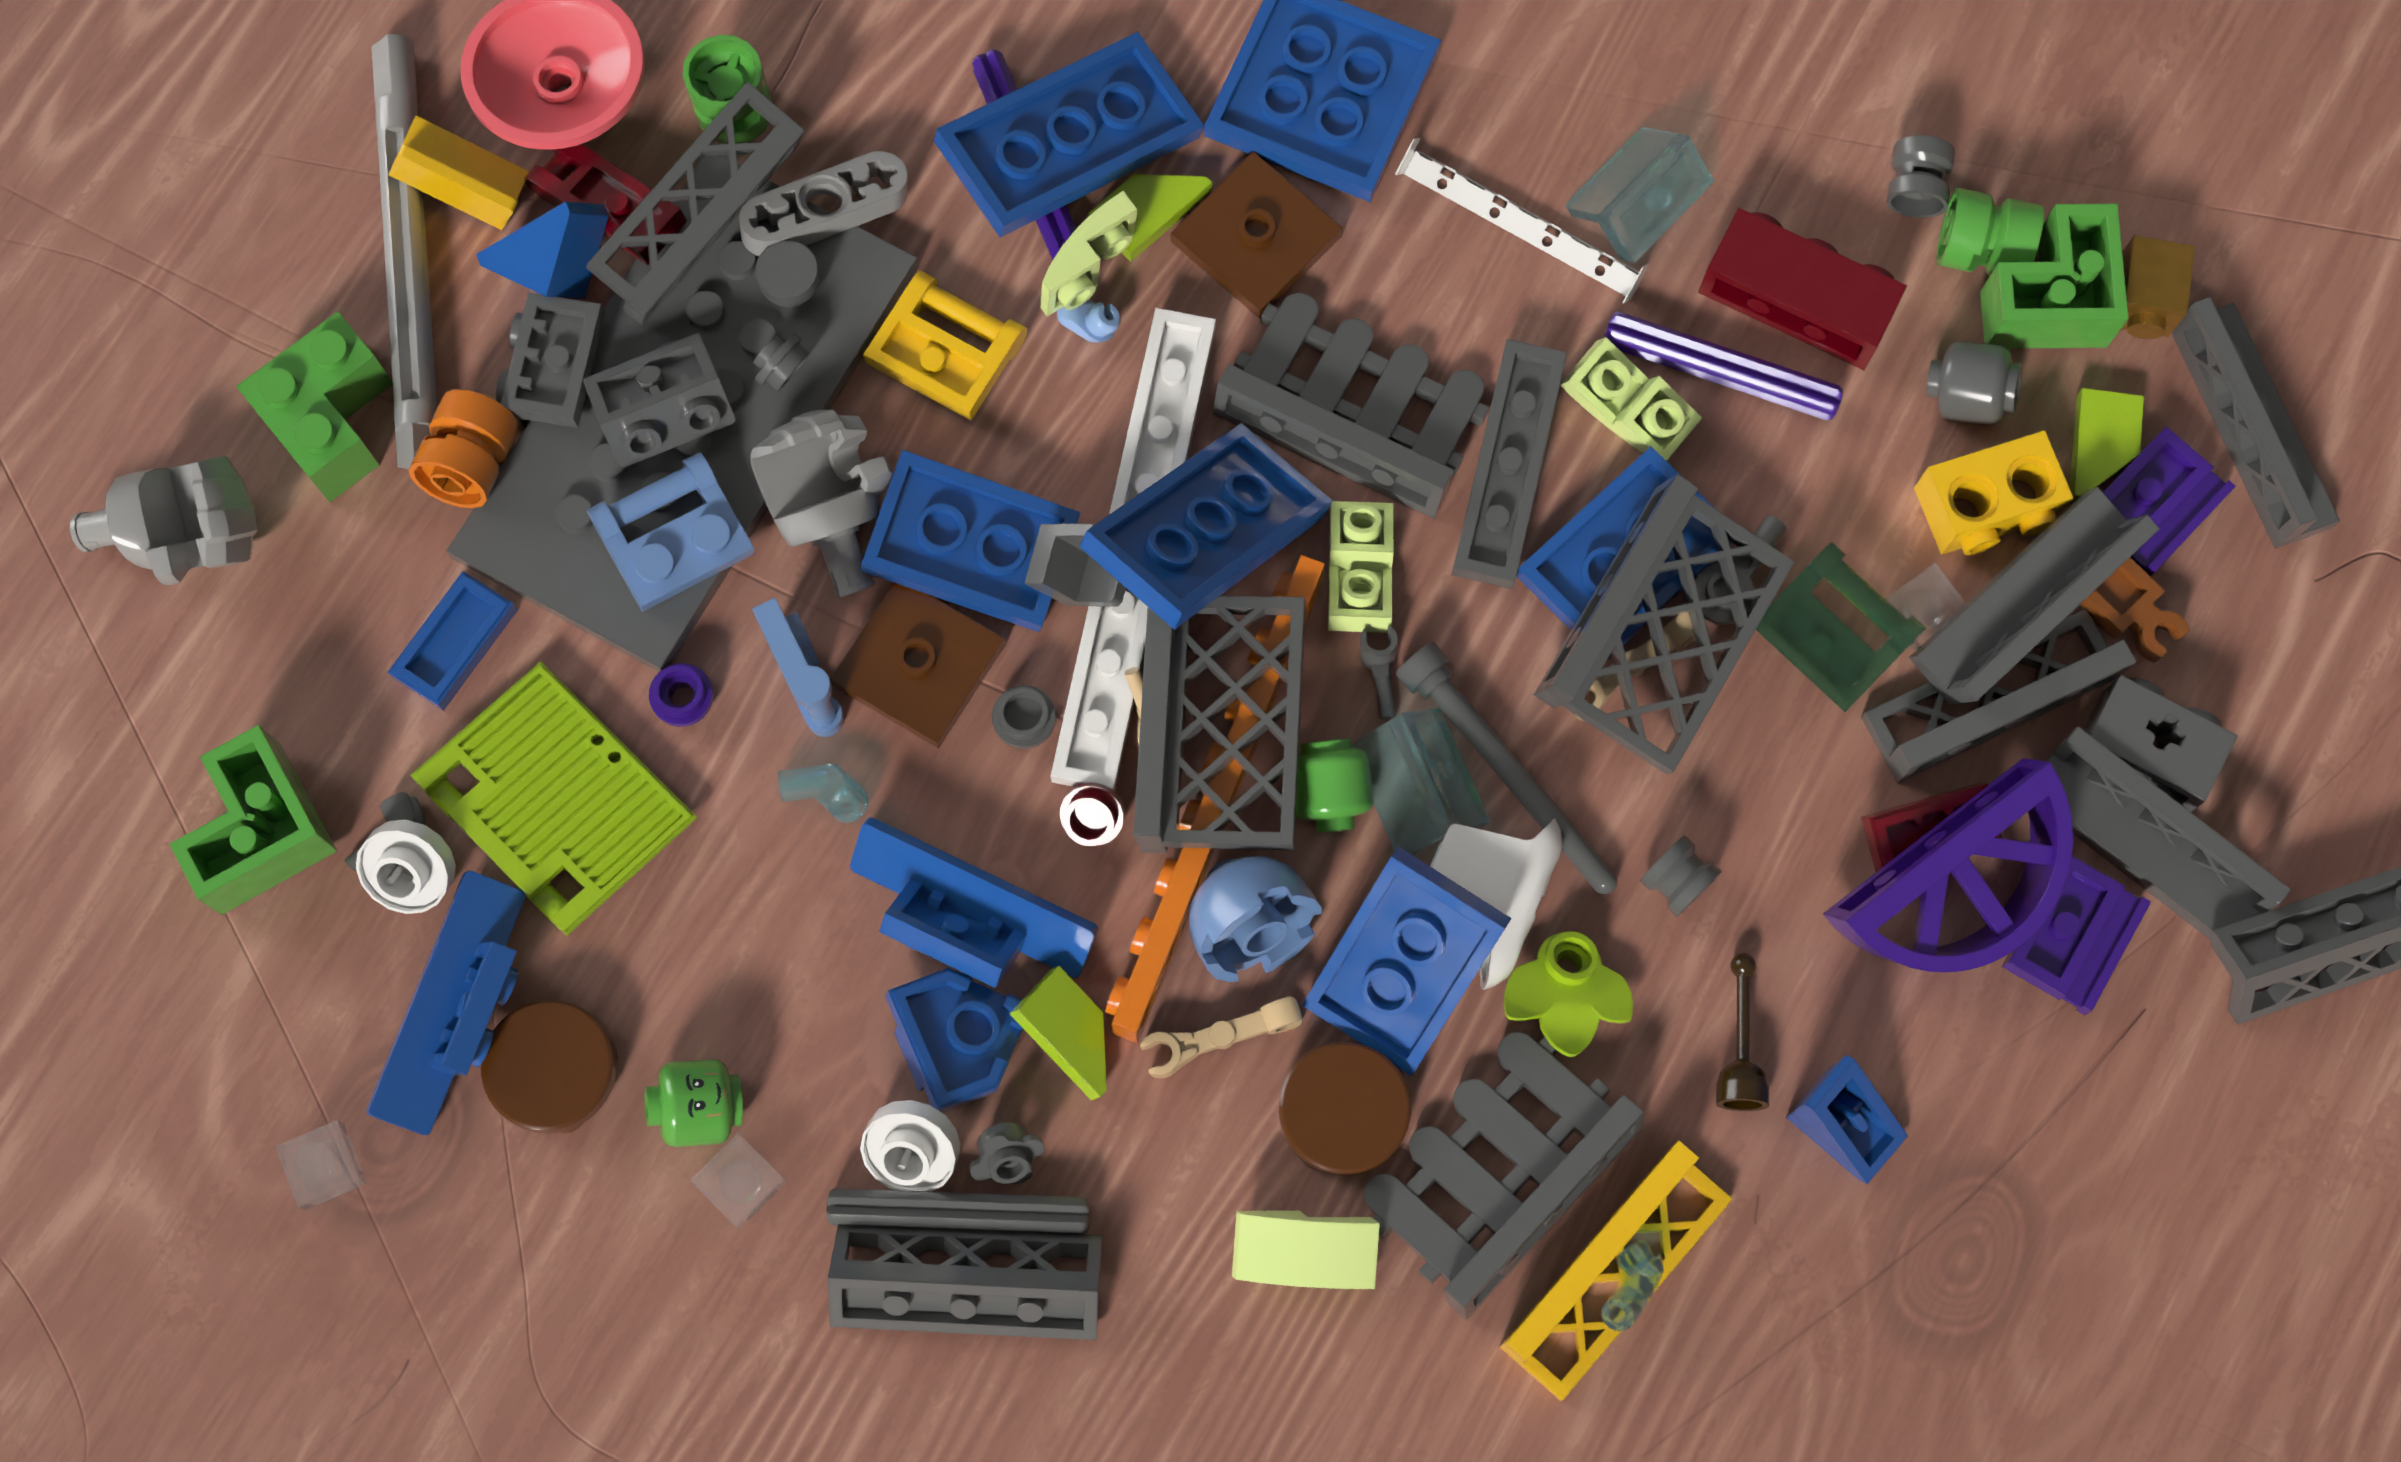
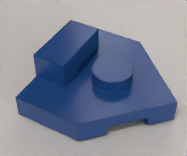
[885,968,1022,1113]

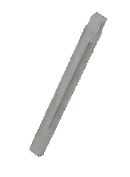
[371,34,438,469]

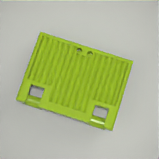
[410,662,697,936]

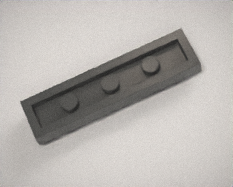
[1451,339,1567,589]

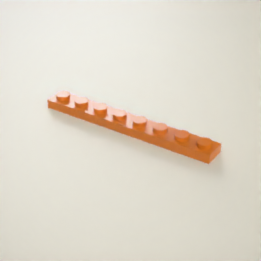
[1105,555,1325,1043]

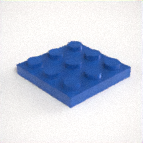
[1204,0,1441,203]

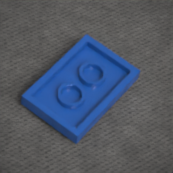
[1516,446,1733,660]
[860,450,1081,632]
[1302,847,1512,1076]

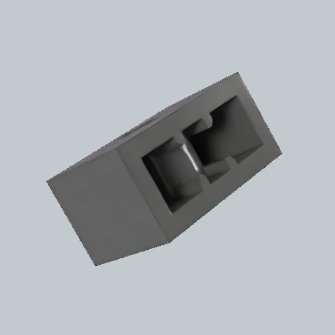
[2084,675,2238,812]

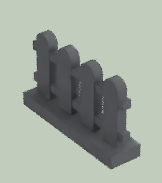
[1213,293,1490,519]
[1364,1032,1644,1320]

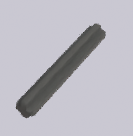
[826,1188,1089,1234]

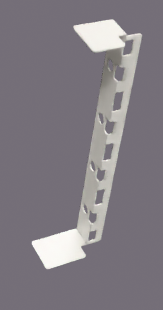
[1395,138,1649,303]

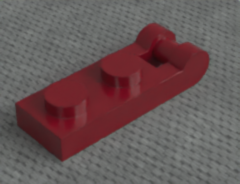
[524,144,687,266]

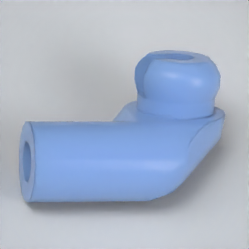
[1057,299,1121,343]

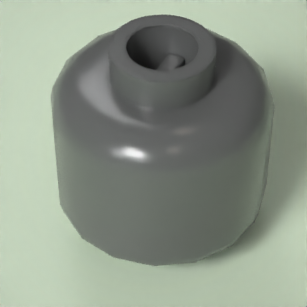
[1926,341,2022,426]

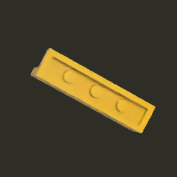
[1500,1140,1733,1401]

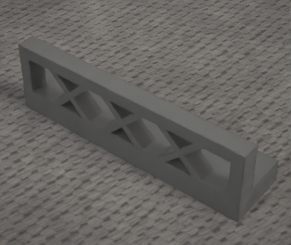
[586,81,805,325]
[2171,297,2340,549]
[1908,487,2160,705]
[1861,609,2137,784]
[2045,726,2291,940]
[2211,866,2401,1025]
[828,1224,1103,1340]

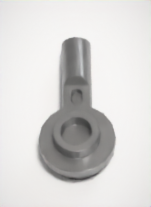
[1695,515,1787,625]

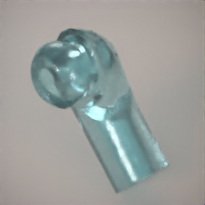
[778,764,868,823]
[1601,1240,1664,1331]

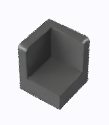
[1024,524,1126,607]

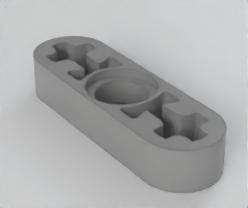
[739,151,908,256]

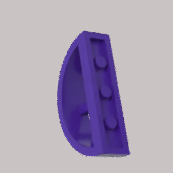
[1823,758,2073,973]

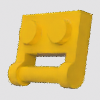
[863,271,1028,421]

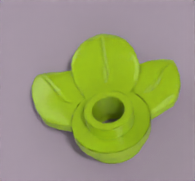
[1503,931,1633,1057]

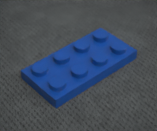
[934,32,1204,238]
[1079,423,1333,630]

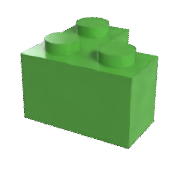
[1980,204,2129,349]
[236,312,393,502]
[169,725,337,915]

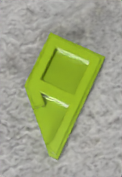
[1089,174,1212,262]
[2070,388,2144,503]
[1009,966,1107,1101]

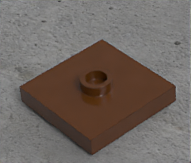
[1171,151,1343,319]
[830,583,1006,748]

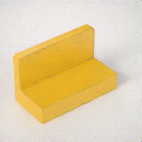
[388,116,530,230]

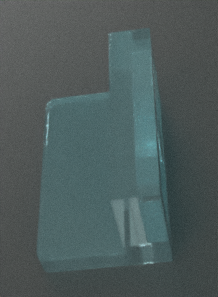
[1565,127,1715,263]
[1352,708,1490,855]

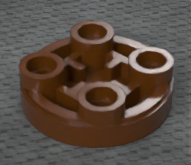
[481,1000,618,1133]
[1279,1042,1411,1176]

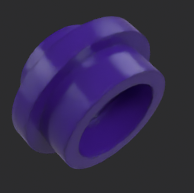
[649,663,714,727]

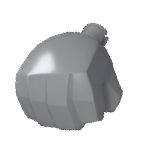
[750,410,893,598]
[70,456,258,585]

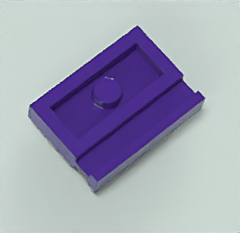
[2103,426,2236,577]
[2001,856,2151,1015]

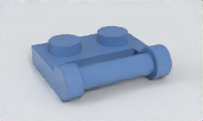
[587,452,754,612]
[752,598,844,737]

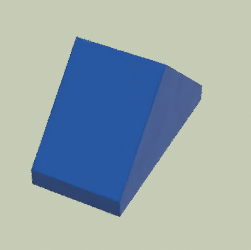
[476,201,609,298]
[1786,1055,1908,1184]

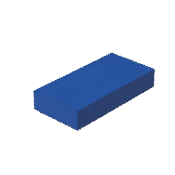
[388,571,518,711]

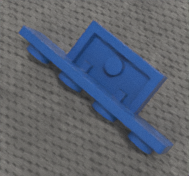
[850,817,1099,988]
[366,871,526,1135]

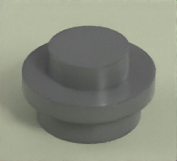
[753,333,810,392]
[992,685,1056,749]

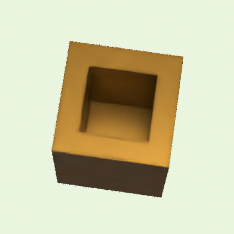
[2122,235,2195,339]

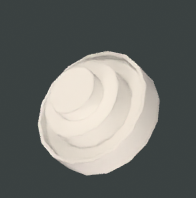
[356,820,456,914]
[860,1100,961,1192]

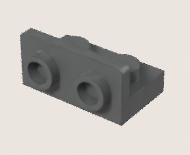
[496,293,606,430]
[582,333,736,468]

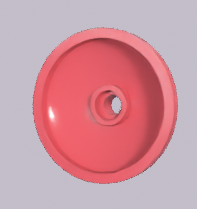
[460,0,645,150]

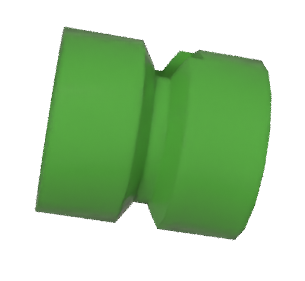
[682,35,772,144]
[1936,188,2044,277]

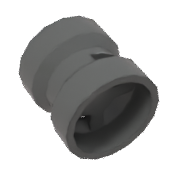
[1886,135,1955,218]

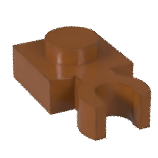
[2080,558,2190,663]

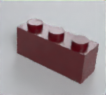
[1698,207,1907,370]

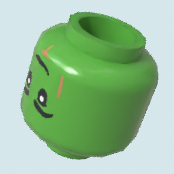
[644,1059,743,1147]

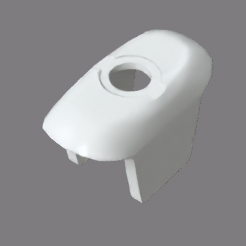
[1430,818,1563,990]

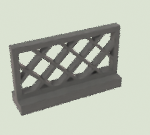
[1533,474,1795,775]
[1133,596,1306,853]

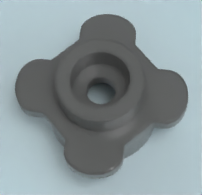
[969,1122,1044,1184]

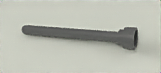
[1396,642,1618,894]

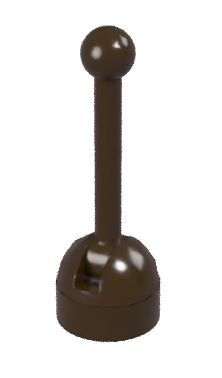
[1716,953,1769,1111]

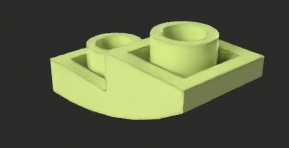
[1040,191,1137,317]
[1560,337,1702,461]
[1328,501,1394,633]
[1232,1211,1380,1289]

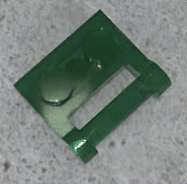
[1756,542,1927,712]

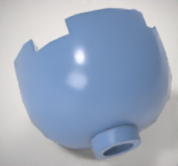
[1189,856,1322,982]

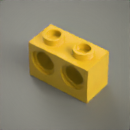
[1914,430,2073,555]

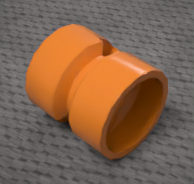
[408,389,519,509]

